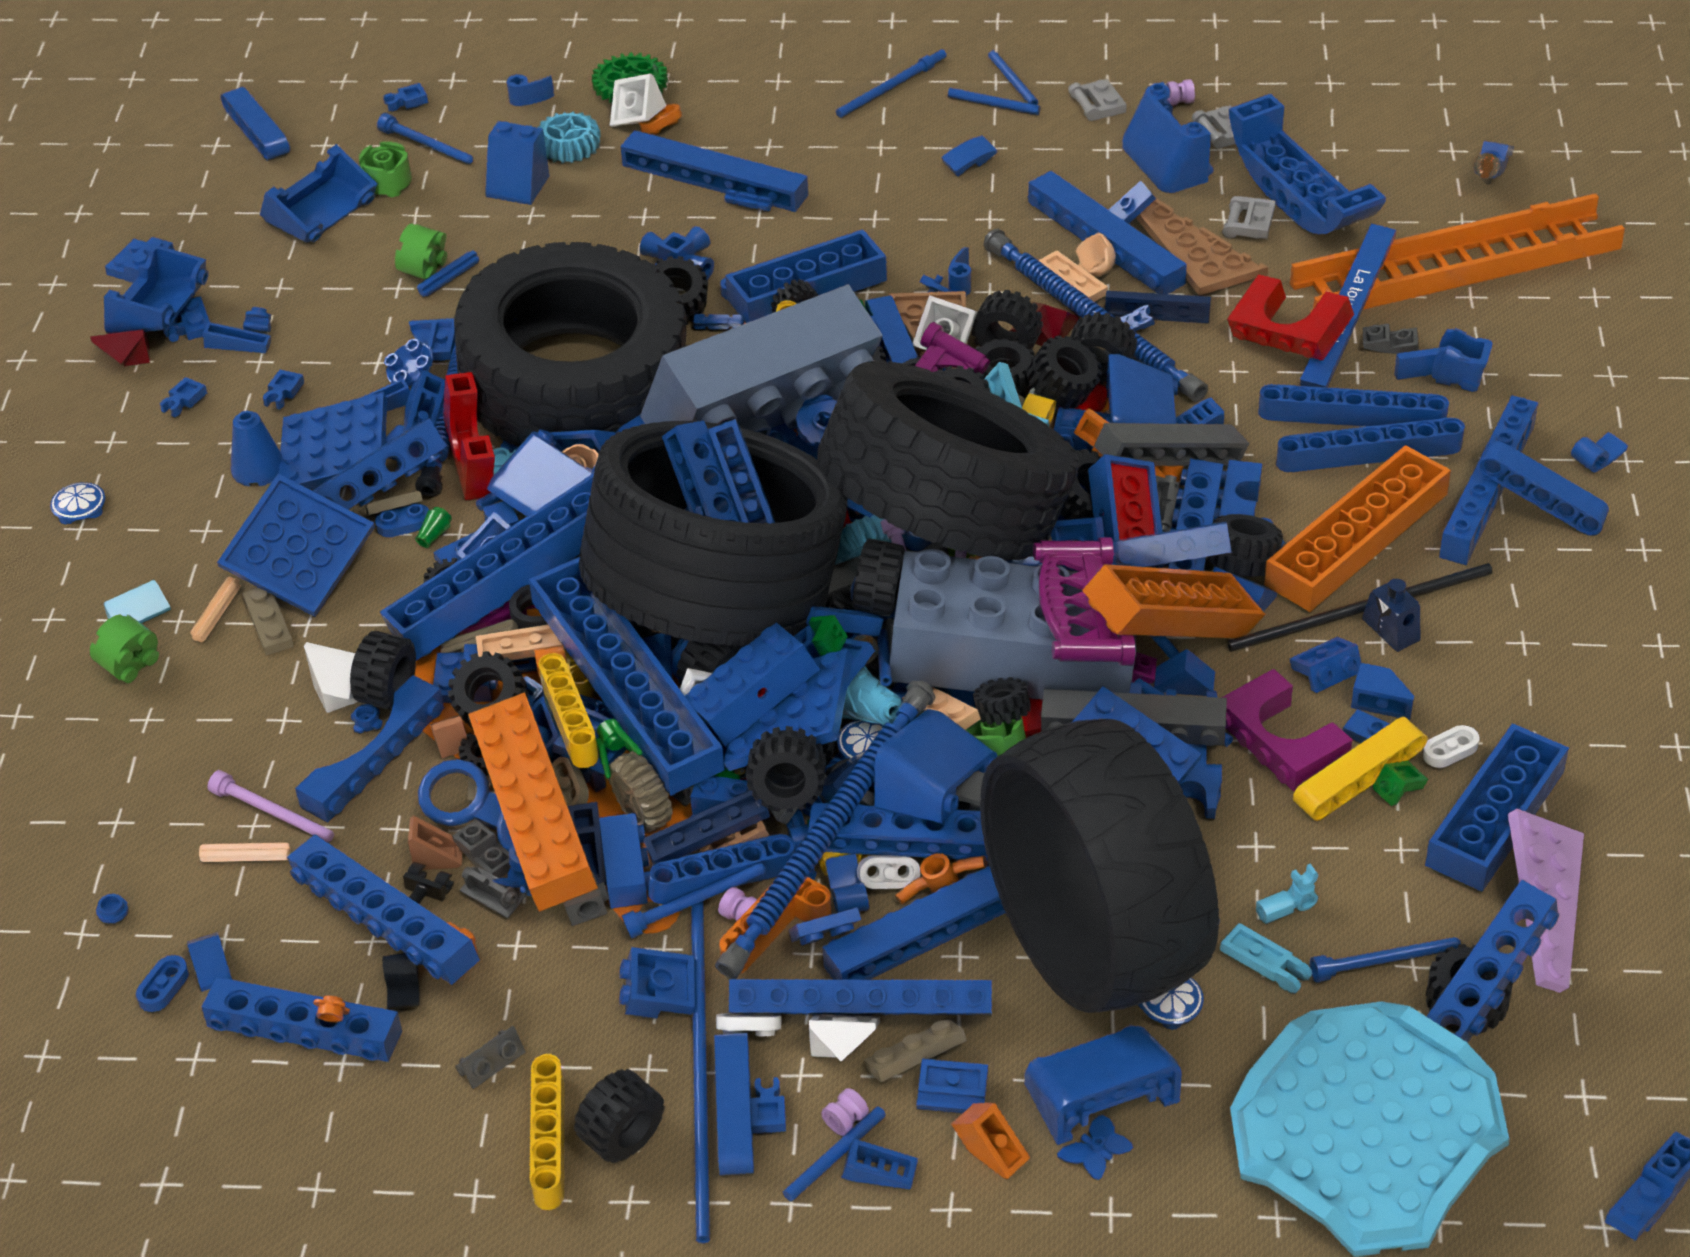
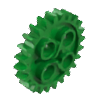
[591,52,668,103]

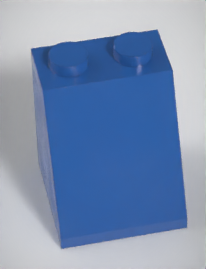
[485,121,550,205]

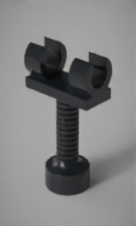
[403,862,454,904]

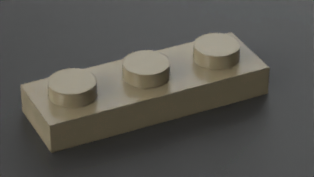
[242,588,294,655]
[864,1019,967,1082]

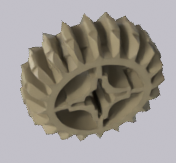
[609,752,673,833]

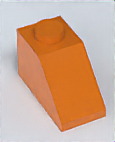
[951,1103,1030,1179]

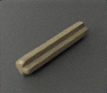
[440,619,518,653]

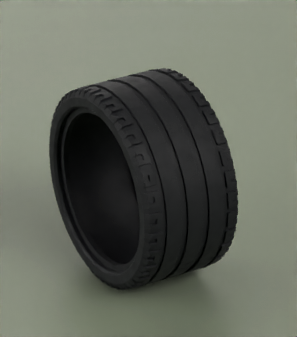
[579,421,848,646]

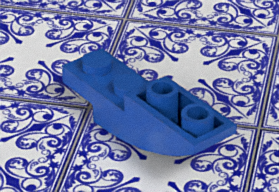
[1605,1131,1690,1241]

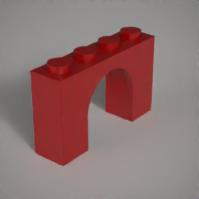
[1227,274,1354,360]
[443,372,495,501]

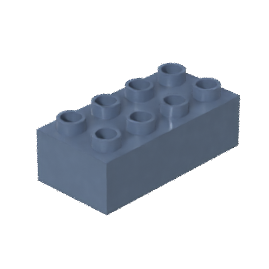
[640,284,883,436]
[890,549,1137,700]

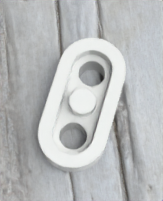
[1423,725,1479,768]
[857,855,920,889]
[716,1013,781,1036]

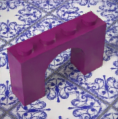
[1221,669,1353,792]

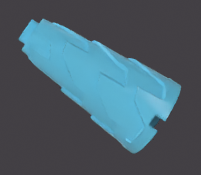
[842,666,902,725]

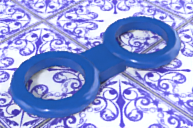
[418,759,513,851]

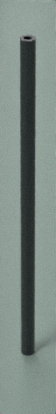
[1227,563,1492,652]

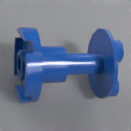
[793,395,837,454]

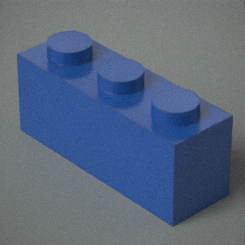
[599,813,650,908]

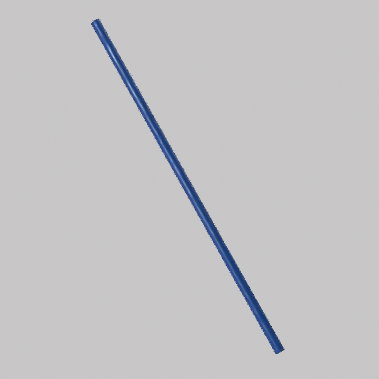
[690,814,710,1243]

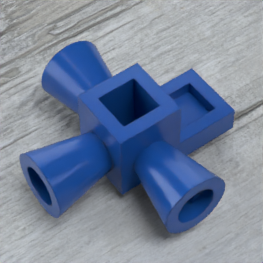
[639,226,714,281]

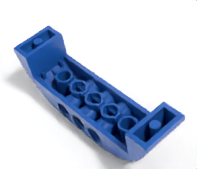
[1229,94,1386,234]

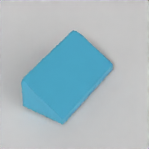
[104,580,171,623]

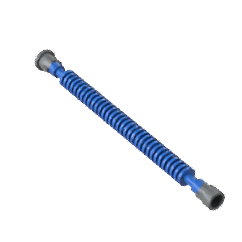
[984,229,1208,402]
[715,681,935,979]

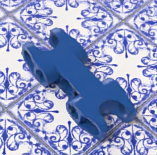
[1166,689,1222,819]

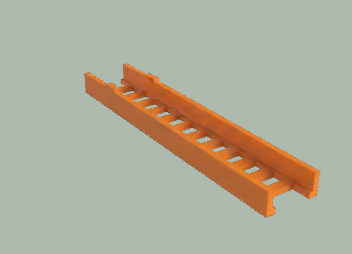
[1290,194,1625,312]

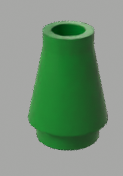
[415,507,452,548]

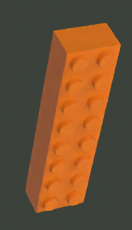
[1264,445,1451,612]
[1082,564,1266,638]
[468,692,598,912]

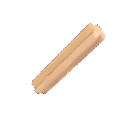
[190,577,241,643]
[199,842,291,862]

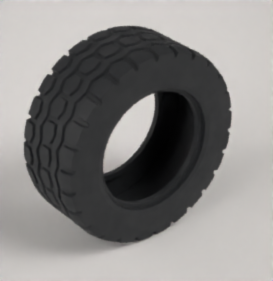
[454,242,687,448]
[817,361,1079,560]

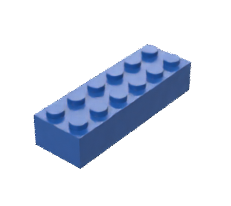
[725,229,887,323]
[1425,723,1569,892]

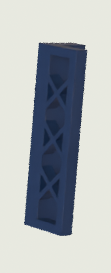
[1105,290,1211,324]
[643,790,770,865]

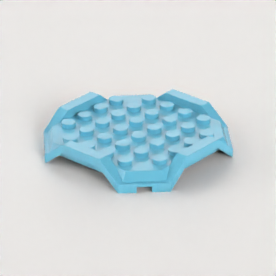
[1230,1001,1509,1257]

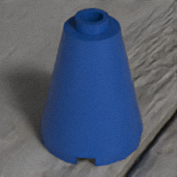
[230,411,282,486]

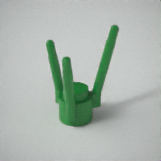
[596,719,643,779]

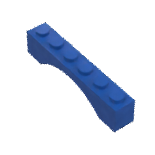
[295,675,444,823]

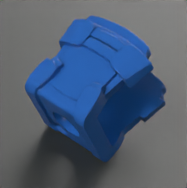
[1432,328,1493,392]

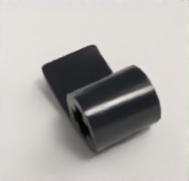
[382,953,420,1010]

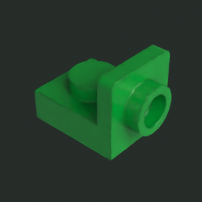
[809,615,848,656]
[1373,761,1429,806]

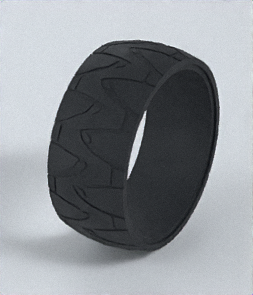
[980,719,1219,1013]

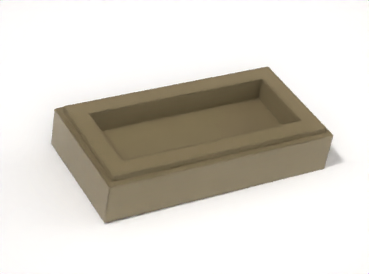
[365,490,423,515]

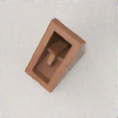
[430,715,467,758]
[408,816,462,870]

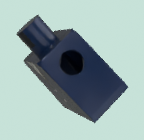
[1362,579,1421,652]

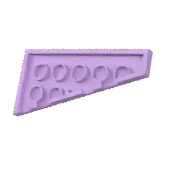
[1508,809,1584,993]

